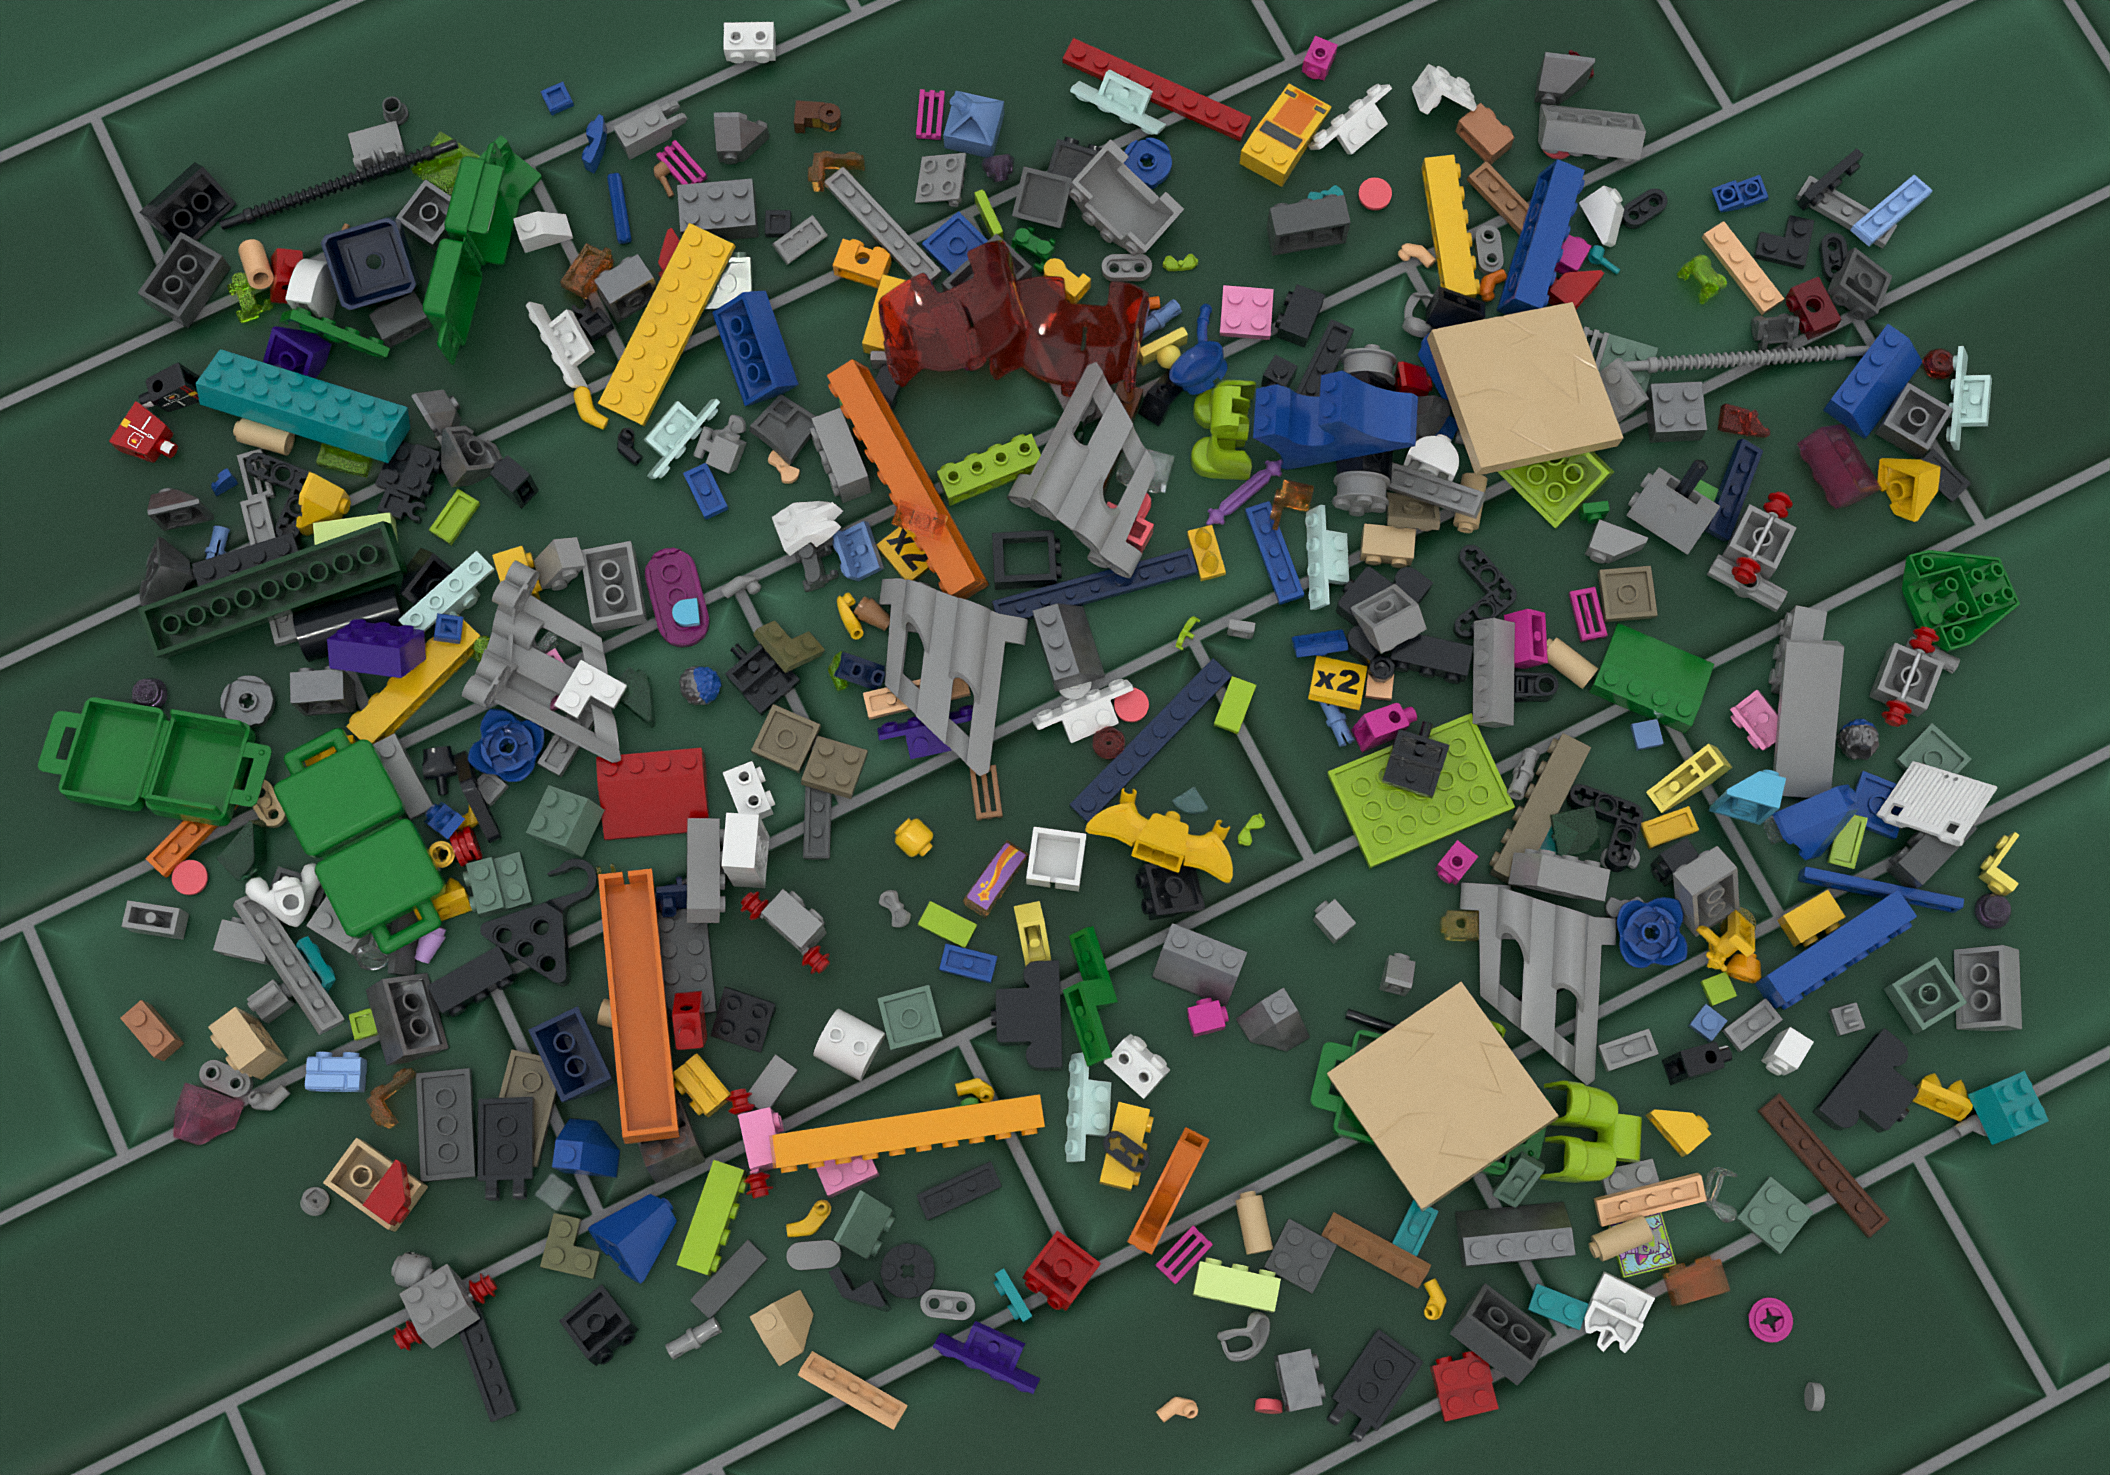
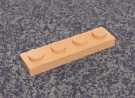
[1702,221,1784,315]
[863,678,971,720]
[1594,1173,1707,1227]
[798,1351,908,1430]

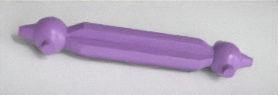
[1206,459,1282,526]

